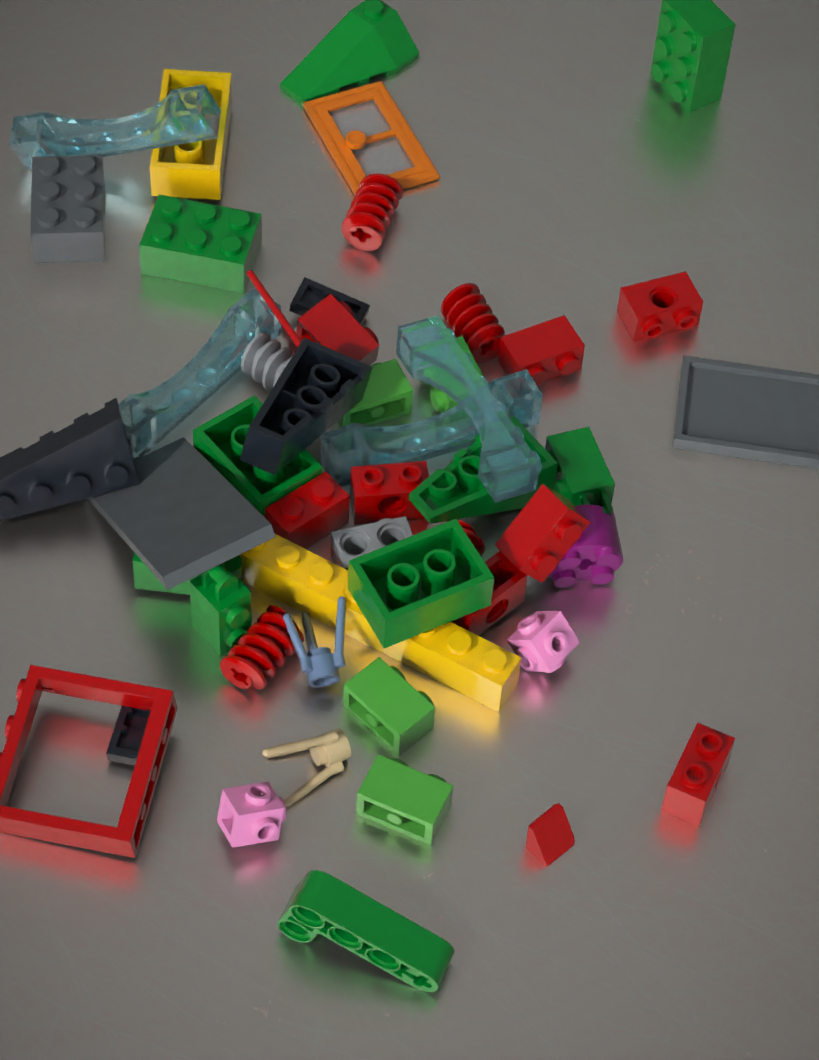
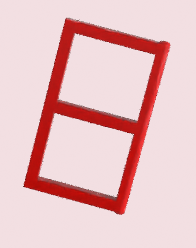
[247,270,301,348]

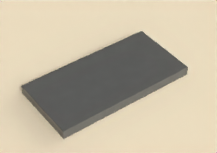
[672,355,819,469]
[87,437,275,590]

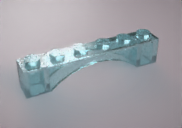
[9,84,221,169]
[119,288,281,460]
[396,315,542,503]
[320,369,543,487]

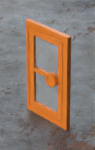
[303,81,440,195]

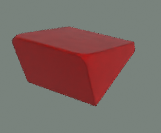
[526,803,575,866]

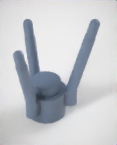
[283,596,346,688]

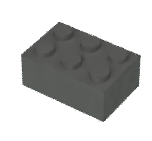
[30,155,105,263]

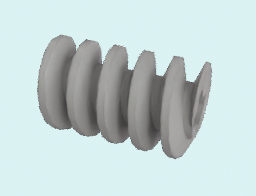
[241,332,292,392]

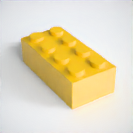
[150,69,232,200]

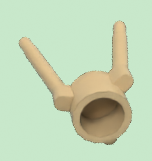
[262,728,351,808]

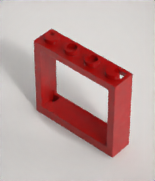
[0,665,178,858]

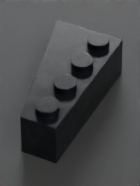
[240,338,373,475]
[0,397,140,521]

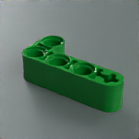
[277,870,455,992]

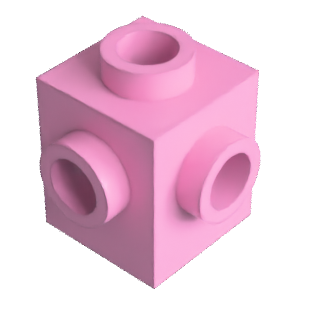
[507,611,580,673]
[217,781,286,848]

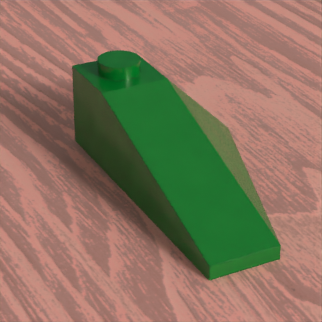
[280,0,419,104]
[409,416,558,524]

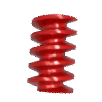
[341,173,403,251]
[441,283,505,363]
[220,605,304,690]

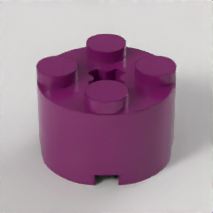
[548,504,623,588]

